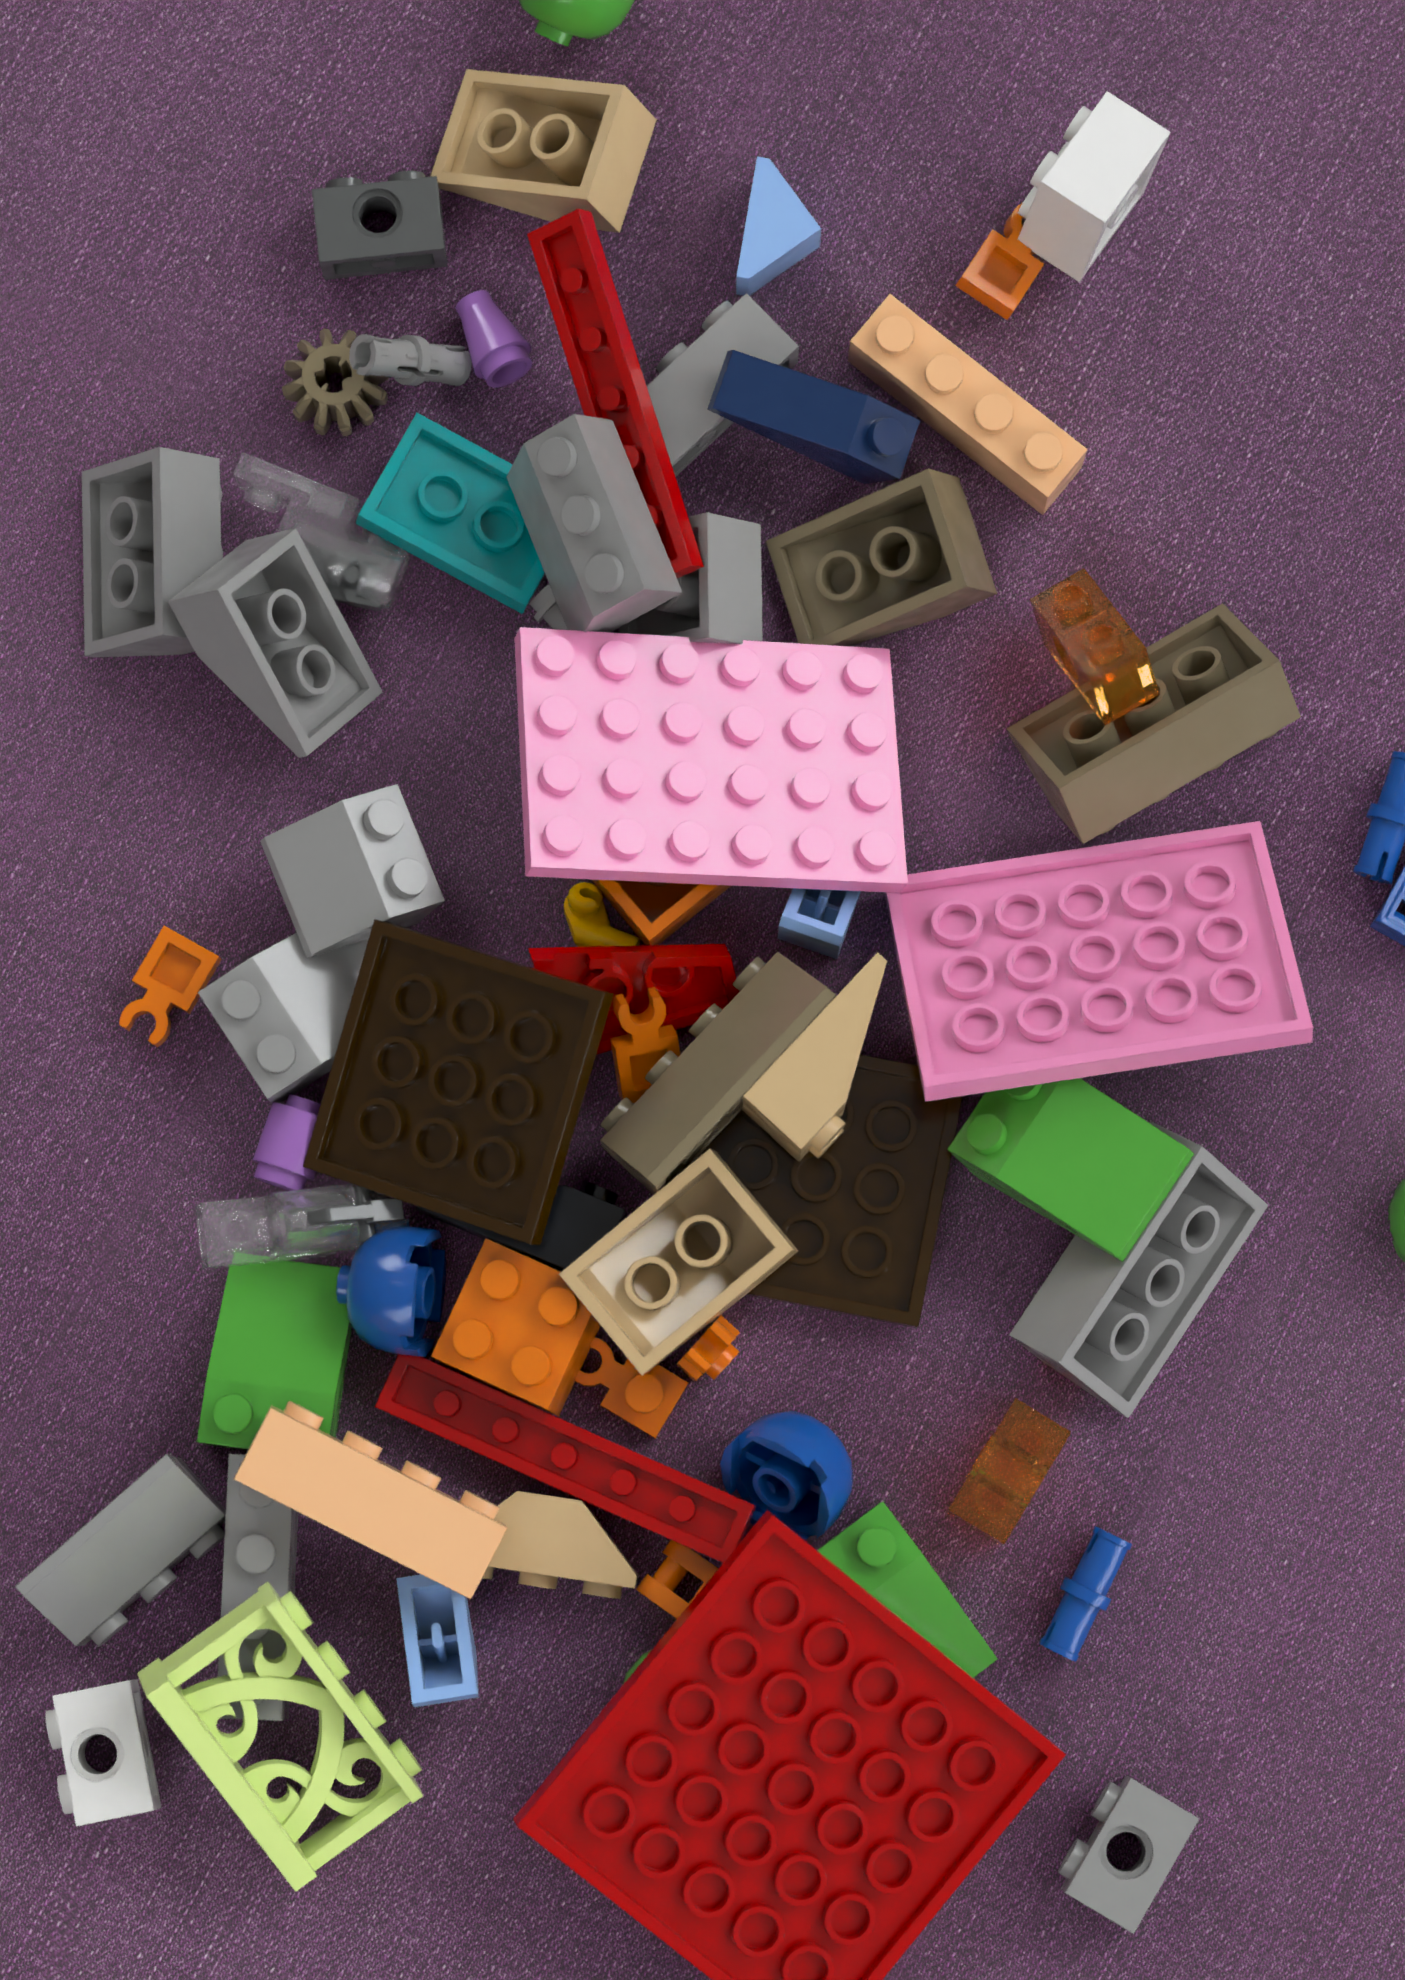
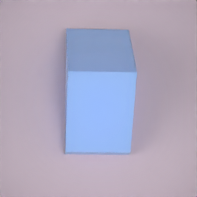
[736,157,821,296]
[778,888,861,959]
[396,1574,479,1707]

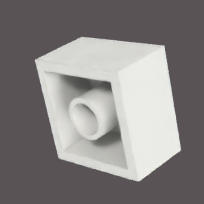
[1018,91,1171,282]

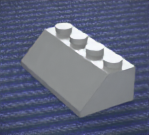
[1009,1122,1268,1418]

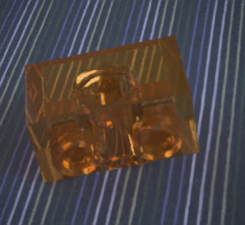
[1029,568,1160,725]
[944,1398,1071,1545]

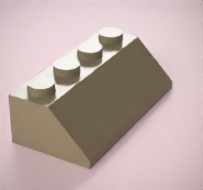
[1007,603,1301,844]
[600,952,836,1195]

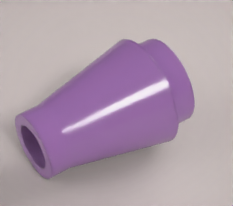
[456,290,532,388]

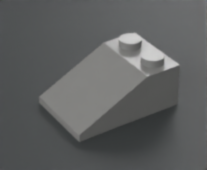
[168,528,383,758]
[197,933,369,1104]

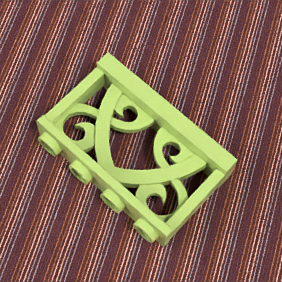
[137,1581,423,1892]

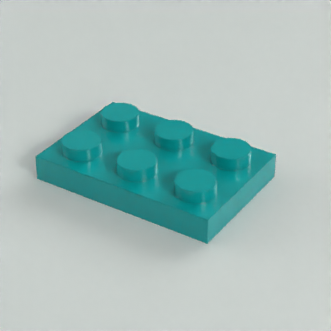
[355,413,545,614]

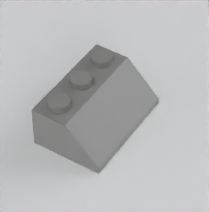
[507,414,683,632]
[82,447,223,657]
[15,1454,226,1647]

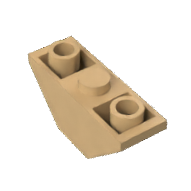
[482,1491,638,1599]

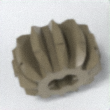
[282,328,389,437]

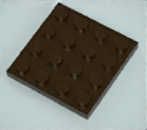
[303,919,614,1245]
[691,1054,962,1329]

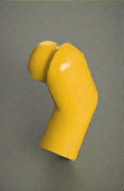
[564,882,641,947]

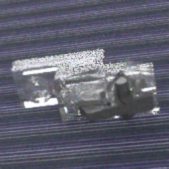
[233,452,410,611]
[195,1184,409,1269]

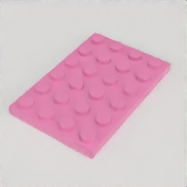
[514,627,908,893]
[885,821,1313,1102]

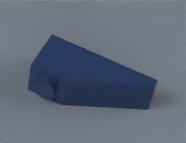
[707,350,920,484]

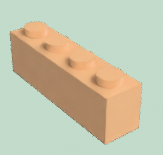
[848,294,1088,515]
[234,1401,507,1599]

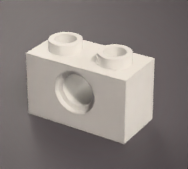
[46,1679,162,1826]

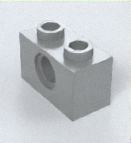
[1058,1776,1199,1934]

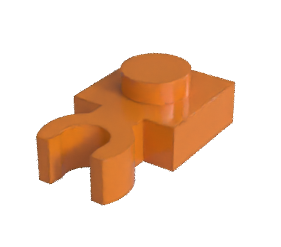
[955,203,1044,320]
[119,926,222,1047]
[610,987,681,1103]
[676,1315,740,1382]
[575,1337,689,1439]

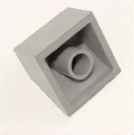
[619,512,763,644]
[260,784,445,958]

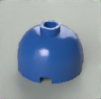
[336,1227,446,1357]
[720,1411,854,1541]

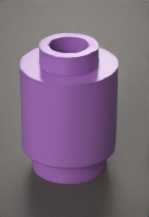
[253,1094,321,1194]

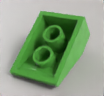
[947,1078,1194,1262]
[197,1253,352,1451]
[818,1501,998,1678]

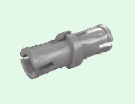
[349,334,472,386]

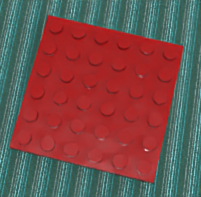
[513,1510,1066,1980]

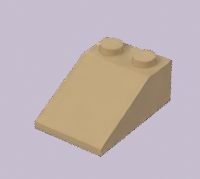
[430,69,657,233]
[742,952,887,1162]
[559,1149,798,1376]

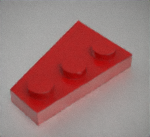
[528,944,740,1055]

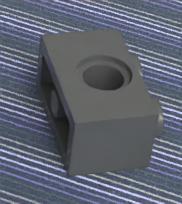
[312,171,448,280]

